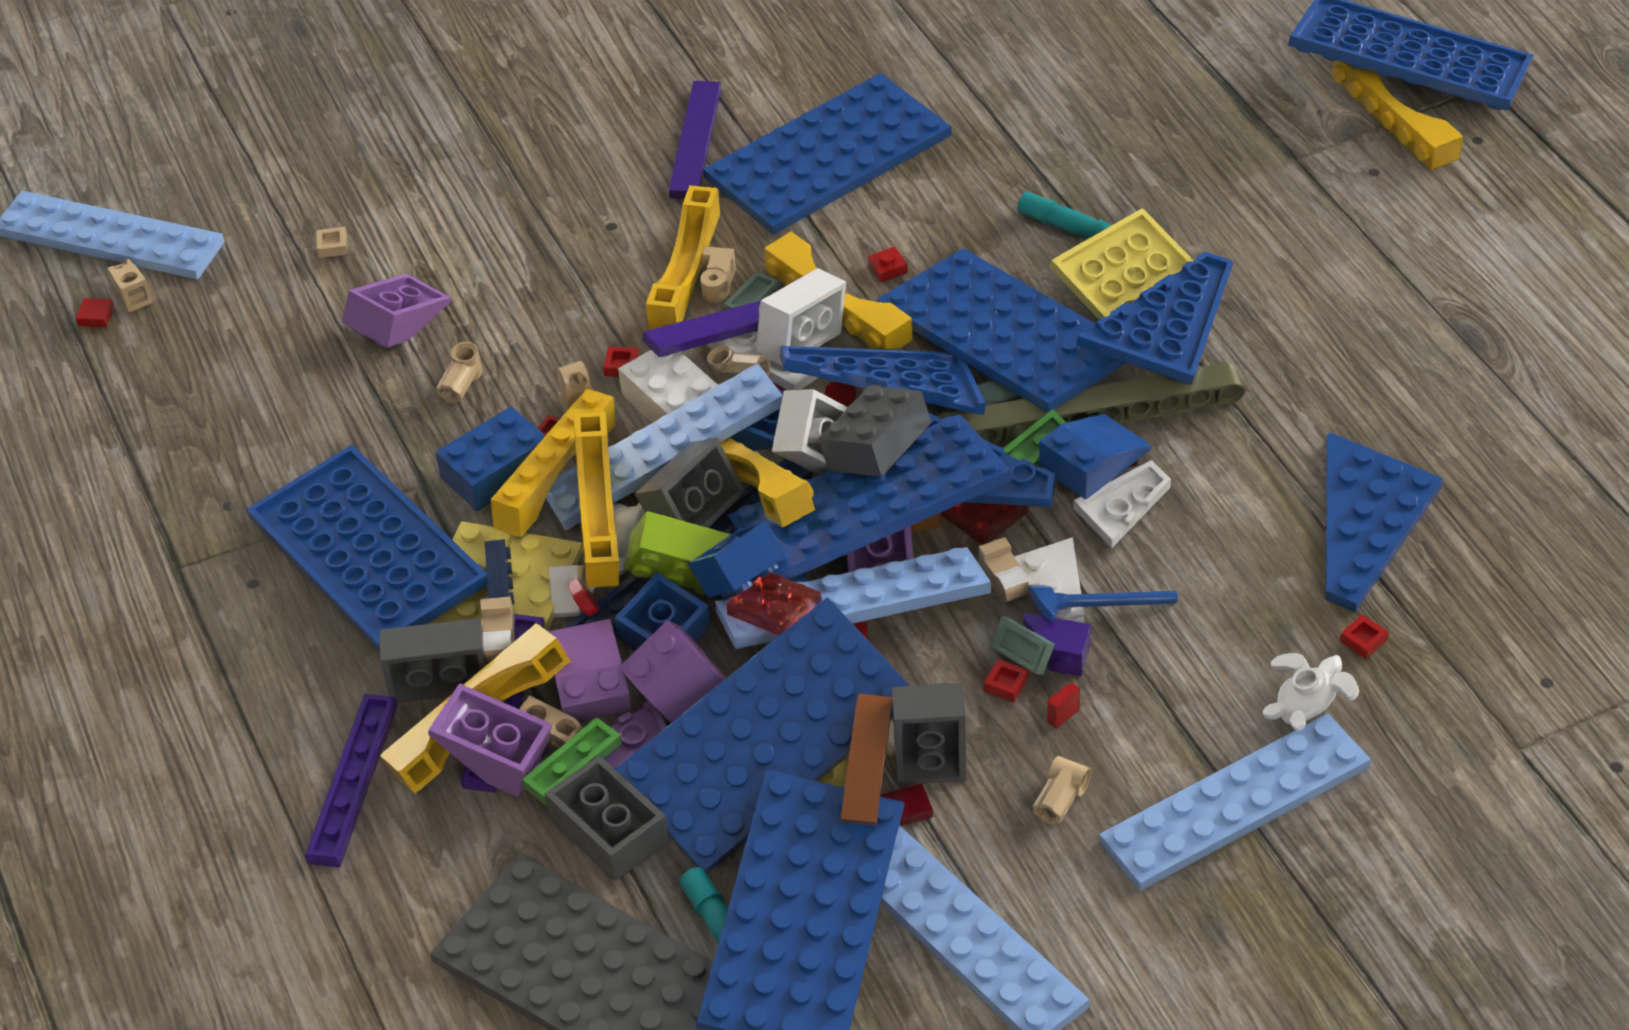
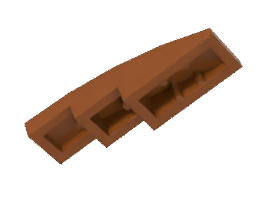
[841,693,893,827]

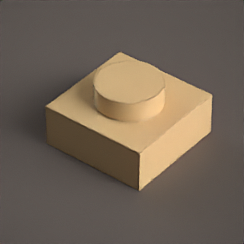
[316,227,348,258]

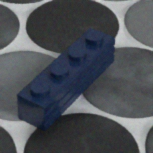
[484,539,515,605]

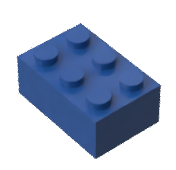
[435,406,545,511]

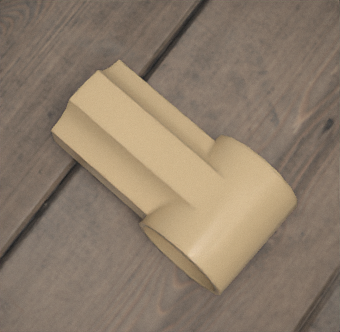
[436,342,483,404]
[707,345,770,384]
[1033,756,1092,826]

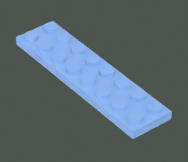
[0,190,225,280]
[546,363,783,531]
[715,547,991,649]
[1099,713,1371,891]
[880,825,1090,1030]

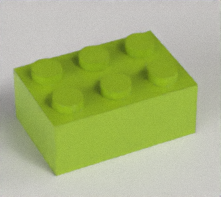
[623,511,731,595]

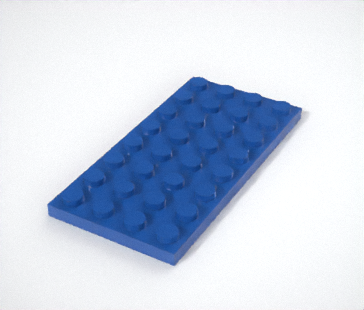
[1288,0,1533,111]
[703,73,952,235]
[877,248,1127,413]
[728,414,1013,586]
[246,445,489,651]
[614,597,909,874]
[696,769,905,1030]

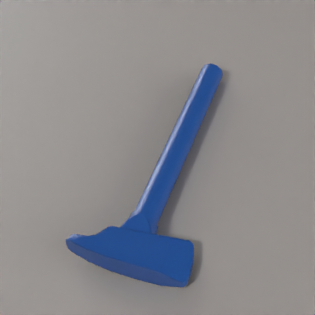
[1028,585,1178,622]

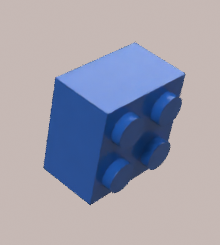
[688,521,786,598]
[615,572,711,650]

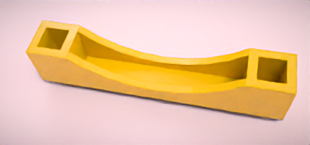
[1332,60,1463,170]
[646,185,720,330]
[764,231,913,350]
[491,388,616,538]
[573,411,619,588]
[720,438,815,528]
[380,623,571,794]

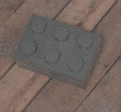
[819,385,931,477]
[635,438,745,528]
[380,618,488,703]
[892,683,966,785]
[545,755,670,881]

